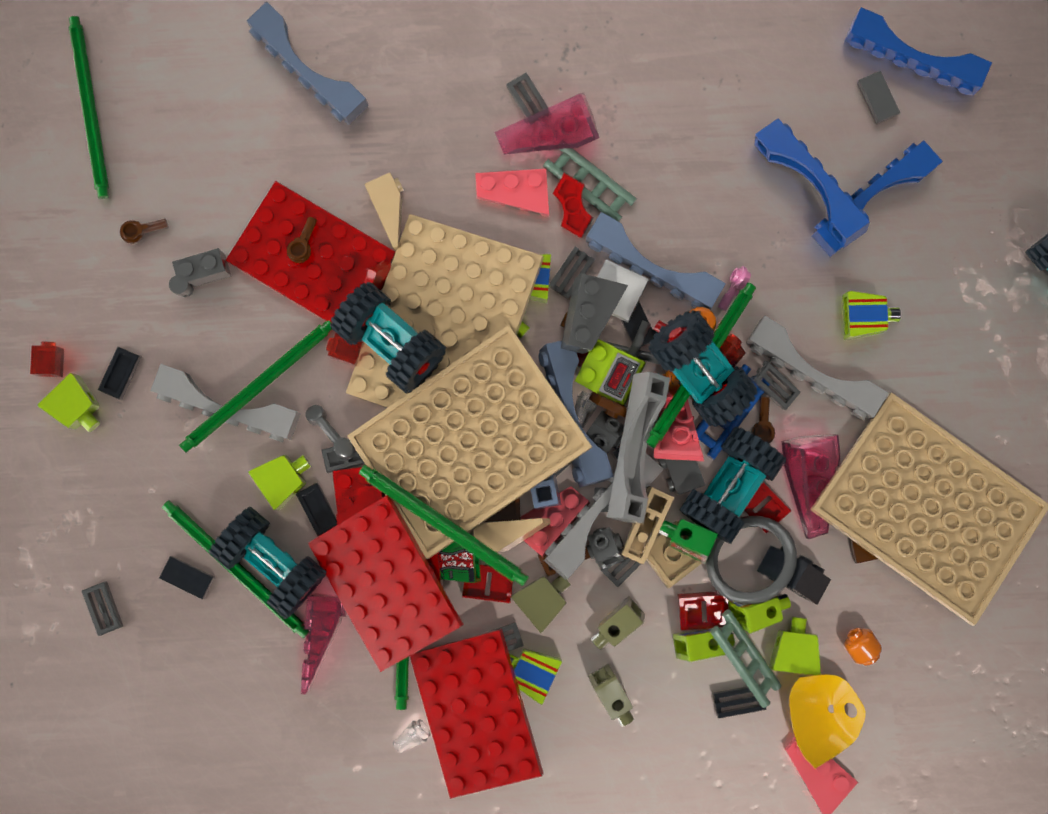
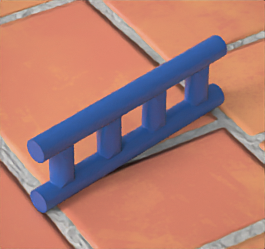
[696,364,769,460]

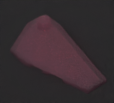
[495,93,600,154]
[781,434,841,539]
[301,593,347,695]

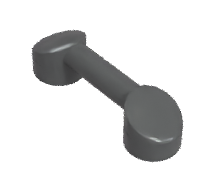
[305,405,355,460]

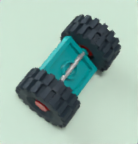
[330,282,446,394]
[648,310,757,427]
[679,426,786,544]
[209,507,327,619]

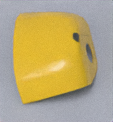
[789,674,866,769]

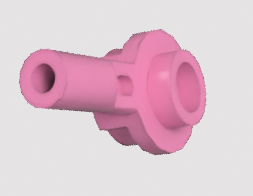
[718,266,751,311]

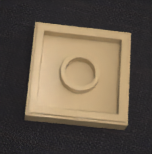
[646,520,702,588]

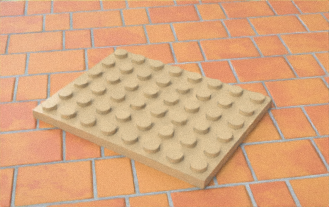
[346,214,544,408]
[347,325,592,559]
[811,392,1048,625]

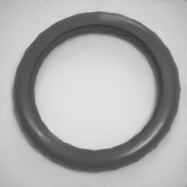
[706,516,797,604]

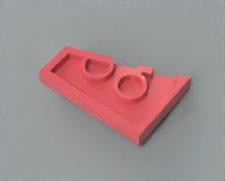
[475,169,549,217]
[654,393,704,461]
[520,486,590,557]
[785,737,858,814]

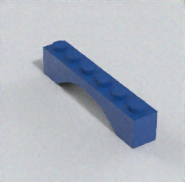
[845,7,992,96]
[754,118,870,248]
[812,141,943,257]

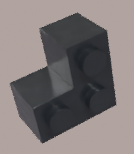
[757,545,831,605]

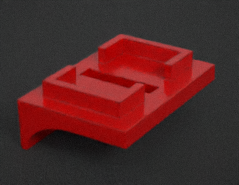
[744,481,791,533]
[462,565,513,603]
[677,591,729,631]

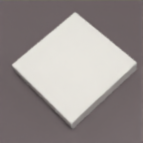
[597,260,649,323]

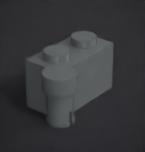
[169,248,231,297]

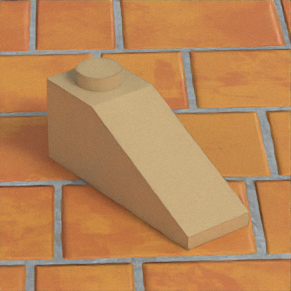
[364,173,404,252]
[621,486,674,565]
[473,518,551,553]

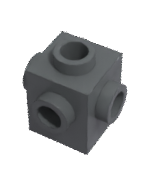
[586,410,624,453]
[587,527,625,569]

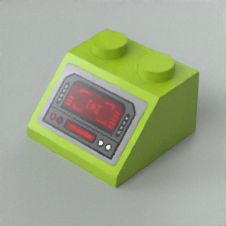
[575,339,646,406]

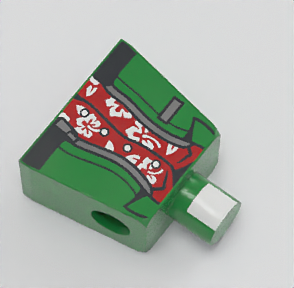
[659,519,718,564]
[438,542,481,583]

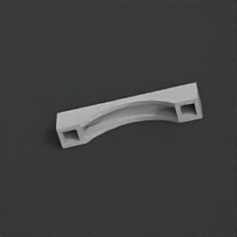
[746,316,889,420]
[150,364,301,442]
[607,372,670,523]
[544,453,663,580]

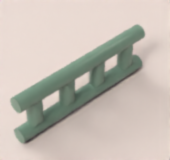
[543,141,637,222]
[710,610,781,708]

